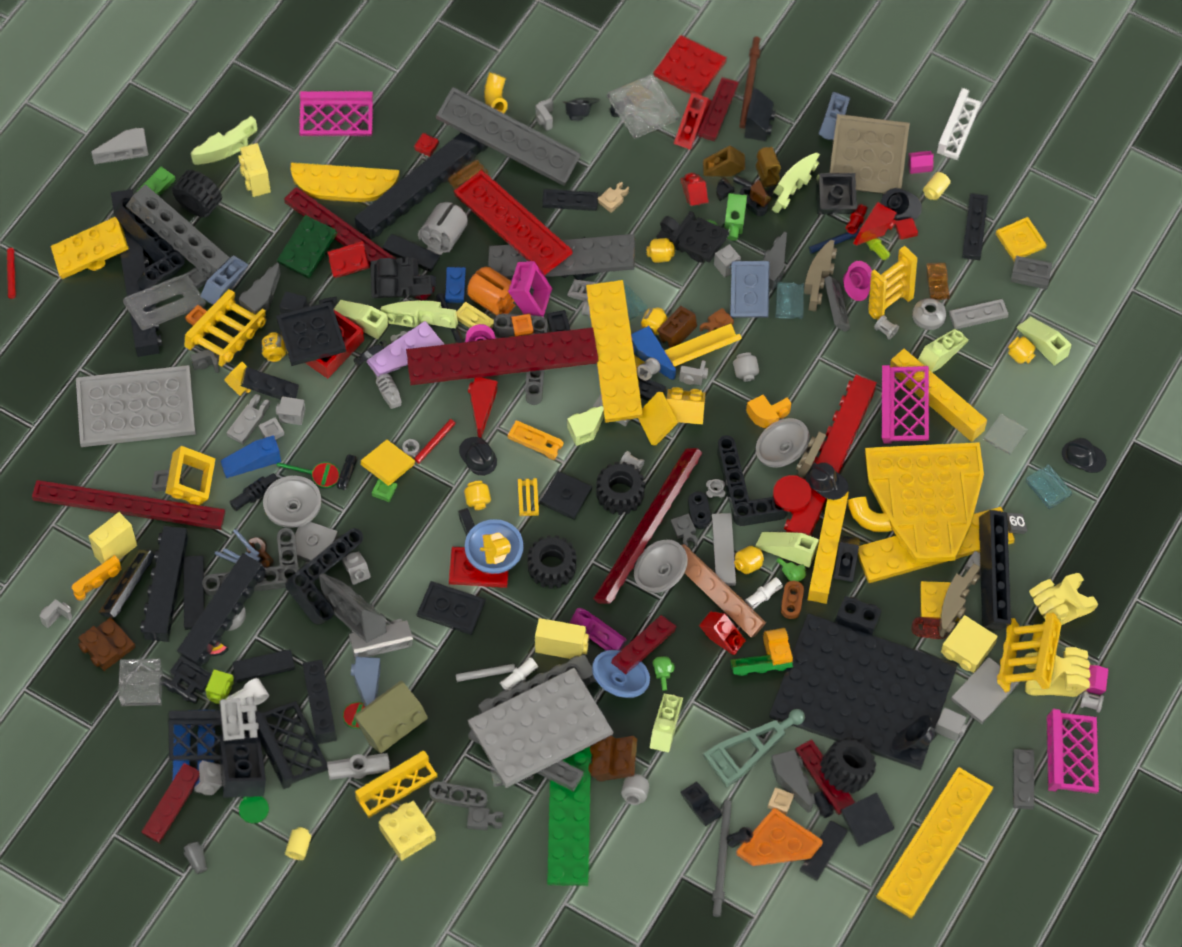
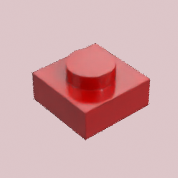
[414,133,439,157]

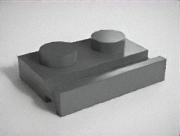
[1011,256,1053,289]

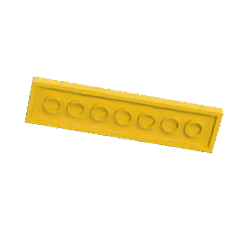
[586,280,643,423]
[858,507,1015,584]
[876,767,993,919]

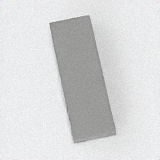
[949,299,1008,329]

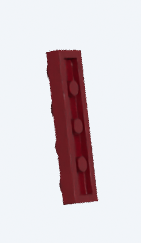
[698,77,739,142]
[611,615,676,675]
[795,739,855,816]
[142,763,200,843]

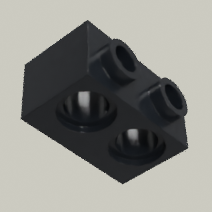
[835,596,882,635]

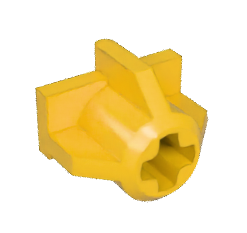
[480,532,511,564]

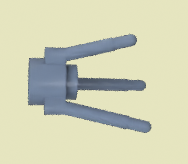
[215,529,261,563]

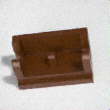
[657,306,697,348]

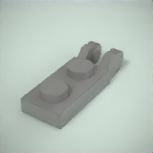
[226,394,270,444]

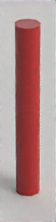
[7,248,16,299]
[414,419,456,464]

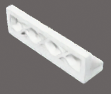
[937,88,981,160]

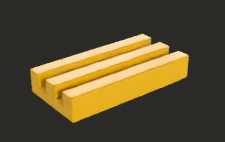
[518,478,539,516]

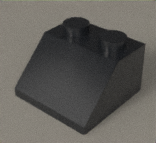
[745,88,776,142]

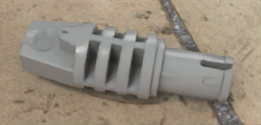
[371,368,402,409]

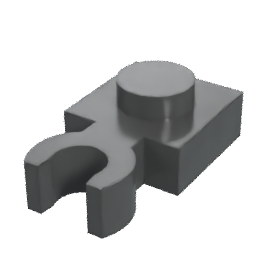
[671,514,698,547]
[467,807,503,830]

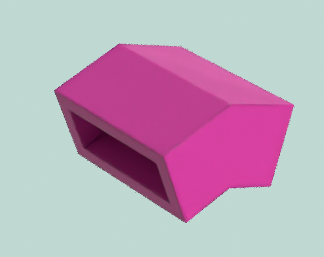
[908,151,933,174]
[1085,665,1108,695]

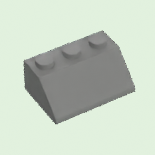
[349,619,413,660]

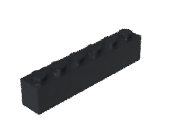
[979,510,1011,631]
[141,526,189,642]
[177,553,266,667]

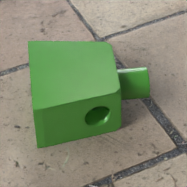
[724,193,747,241]

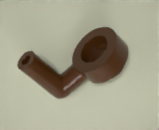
[246,537,274,568]

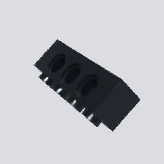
[302,659,337,744]

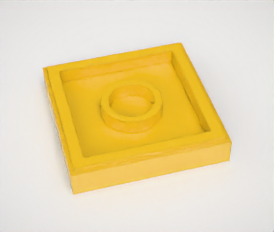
[996,217,1047,262]
[638,392,678,445]
[360,440,415,486]

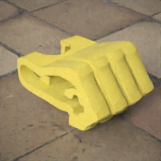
[1029,573,1098,626]
[1025,647,1090,697]

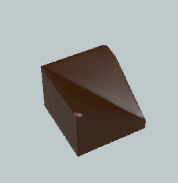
[750,179,771,207]

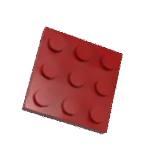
[653,35,727,96]

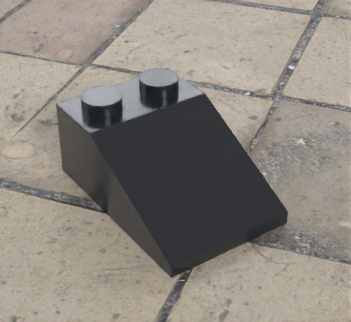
[219,734,266,798]

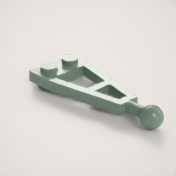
[703,709,805,787]

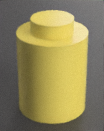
[923,172,950,200]
[285,827,312,860]

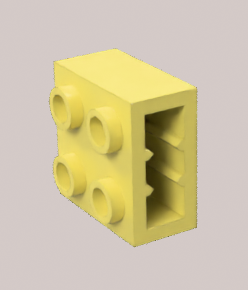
[238,143,271,197]
[941,615,998,673]
[379,801,436,861]

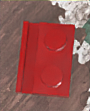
[328,242,370,278]

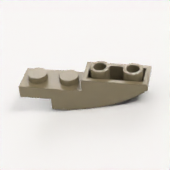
[804,240,837,311]
[939,563,980,637]

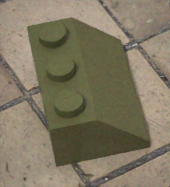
[354,681,428,754]

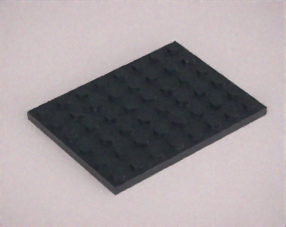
[769,614,958,770]

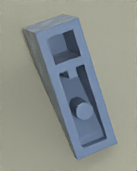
[819,92,850,140]
[200,255,249,305]
[351,657,381,707]

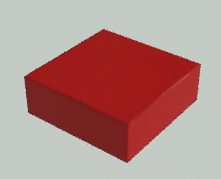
[895,218,918,240]

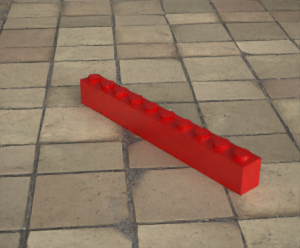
[784,375,877,536]

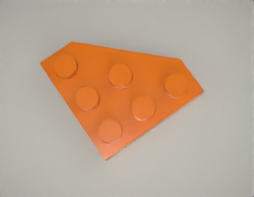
[736,808,823,866]

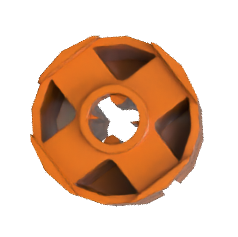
[467,267,515,316]

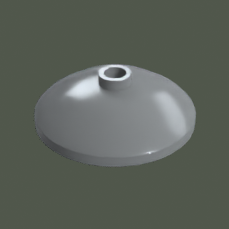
[756,418,810,468]
[263,476,321,528]
[634,540,688,593]

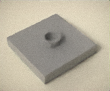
[288,522,338,563]

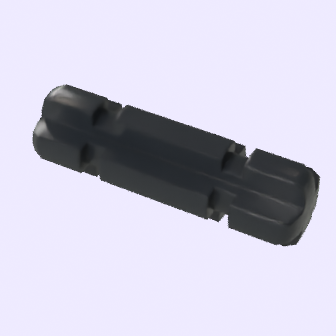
[337,454,357,490]

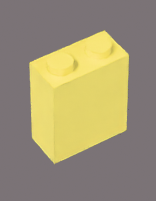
[89,512,137,564]
[535,618,589,659]

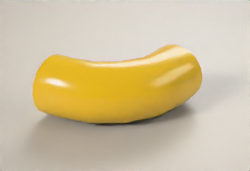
[484,72,508,114]
[847,497,892,532]

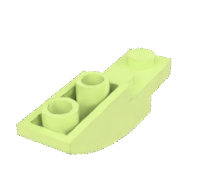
[191,116,257,165]
[772,153,820,213]
[381,301,458,329]

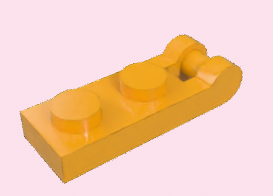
[508,420,564,460]
[72,556,122,601]

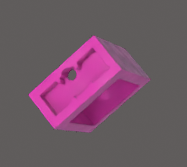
[508,261,552,317]

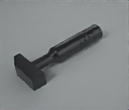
[733,175,774,203]

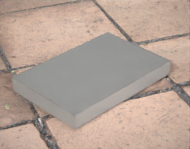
[951,657,1020,724]

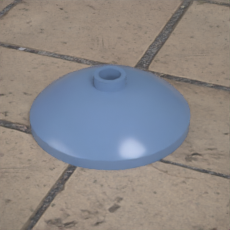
[465,519,523,574]
[592,650,650,697]

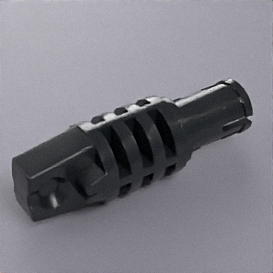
[229,473,278,511]

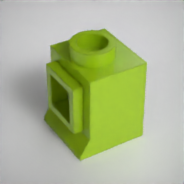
[205,669,234,703]

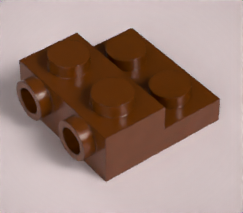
[78,617,136,671]
[589,736,637,782]

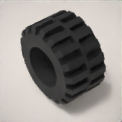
[172,170,222,218]
[596,462,645,515]
[528,535,576,589]
[820,738,876,793]

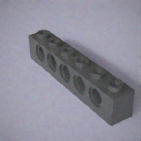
[126,184,230,278]
[478,654,595,714]

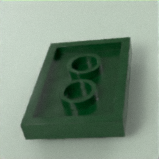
[277,215,337,278]

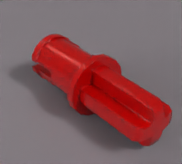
[846,204,868,234]

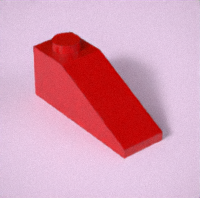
[673,93,711,150]
[853,202,897,245]
[468,377,498,438]

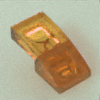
[927,263,950,300]

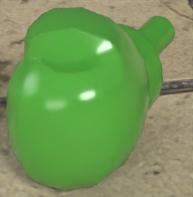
[777,558,806,582]
[653,656,675,691]

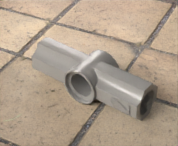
[327,753,390,780]

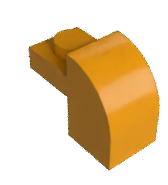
[746,394,791,428]
[763,628,793,665]

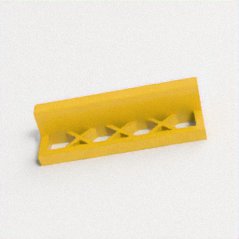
[664,324,742,367]
[355,751,438,818]

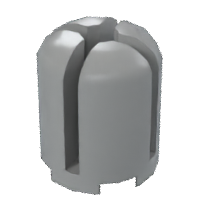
[418,202,467,255]

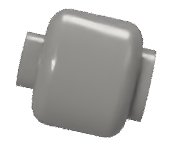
[733,353,759,382]
[621,774,649,805]

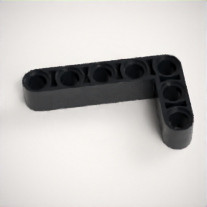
[114,197,185,291]
[717,435,788,526]
[285,528,363,625]

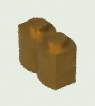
[756,147,781,188]

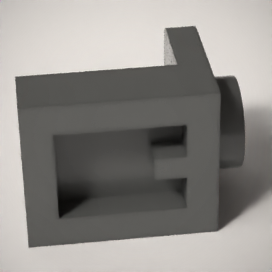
[190,349,219,373]
[151,469,184,492]

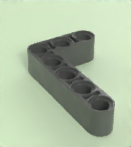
[493,314,548,405]
[202,528,299,596]

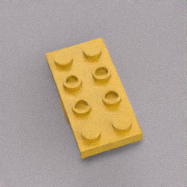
[51,217,129,279]

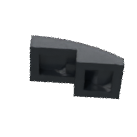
[680,781,722,827]

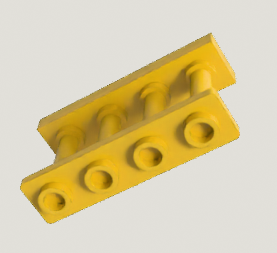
[868,246,917,320]
[185,289,266,367]
[997,612,1061,692]

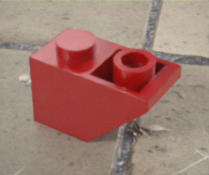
[680,173,708,206]
[699,611,746,655]

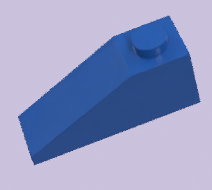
[631,326,676,380]
[221,435,281,478]

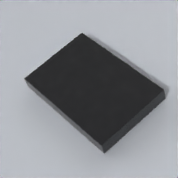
[417,581,486,635]

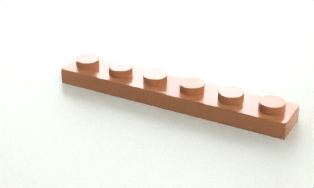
[681,545,766,637]

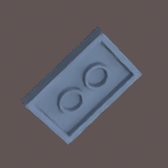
[730,261,770,318]

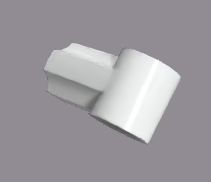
[226,678,269,706]

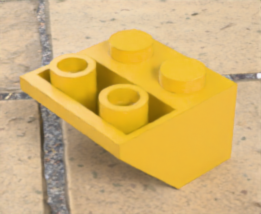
[666,387,705,424]

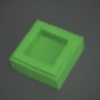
[372,479,397,502]

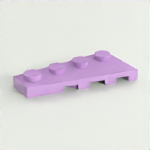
[367,321,445,376]

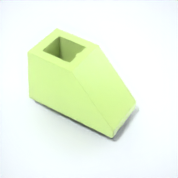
[567,406,604,446]

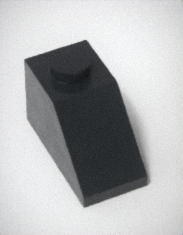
[834,535,860,582]

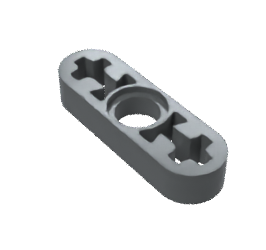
[429,782,487,808]

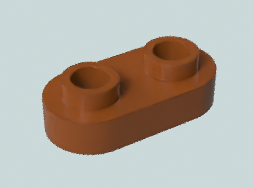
[781,581,804,619]

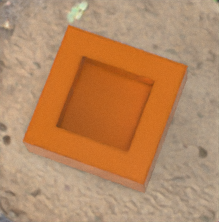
[185,305,207,326]
[511,314,533,336]

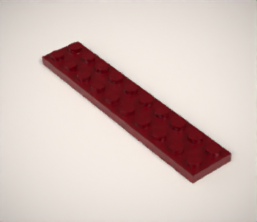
[406,328,598,385]

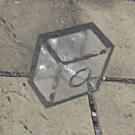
[118,659,163,706]

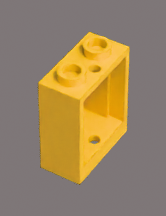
[165,446,216,505]

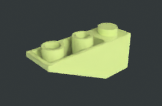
[334,300,388,339]
[1017,317,1072,366]
[918,329,969,373]
[755,532,819,567]
[650,694,683,752]

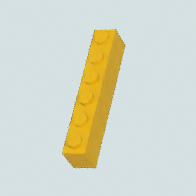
[890,349,987,442]
[808,492,849,604]

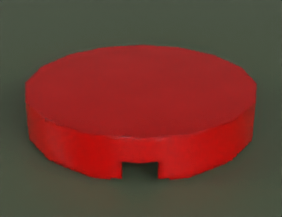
[773,475,812,512]

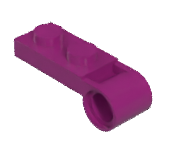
[569,608,627,651]

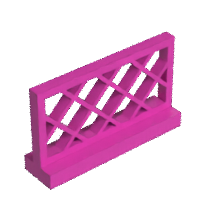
[300,91,373,136]
[882,365,929,444]
[1047,709,1099,794]

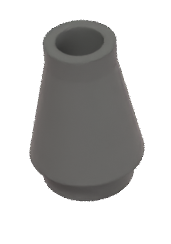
[183,842,207,874]

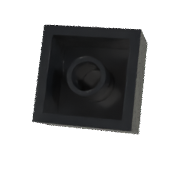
[816,173,857,214]

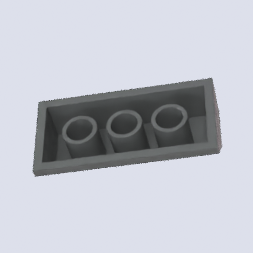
[319,573,387,643]

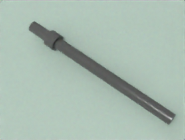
[712,800,732,917]

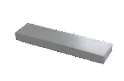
[712,513,736,586]

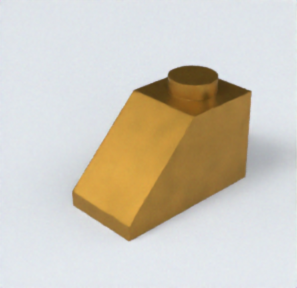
[703,146,745,176]

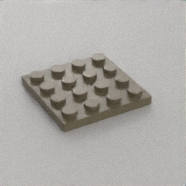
[830,114,910,194]

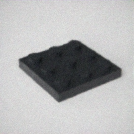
[276,302,346,366]

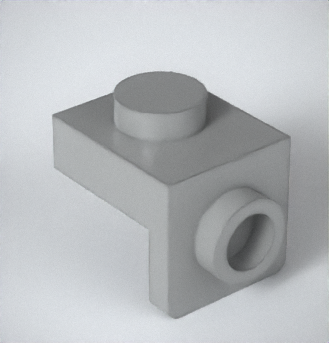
[536,98,553,131]
[679,360,709,385]
[341,551,370,584]
[40,599,72,628]
[195,761,222,795]

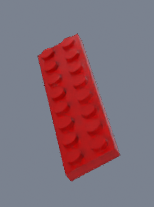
[454,170,573,276]

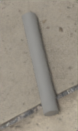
[456,664,515,682]

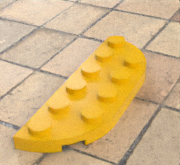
[291,163,400,202]

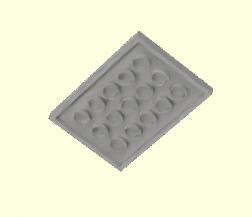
[76,365,196,447]
[468,668,613,788]

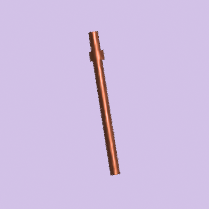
[739,36,760,129]

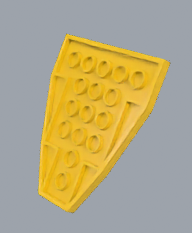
[865,442,984,562]

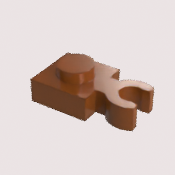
[699,308,734,333]

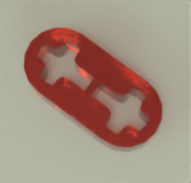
[911,617,948,639]

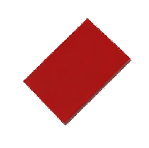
[449,547,509,588]

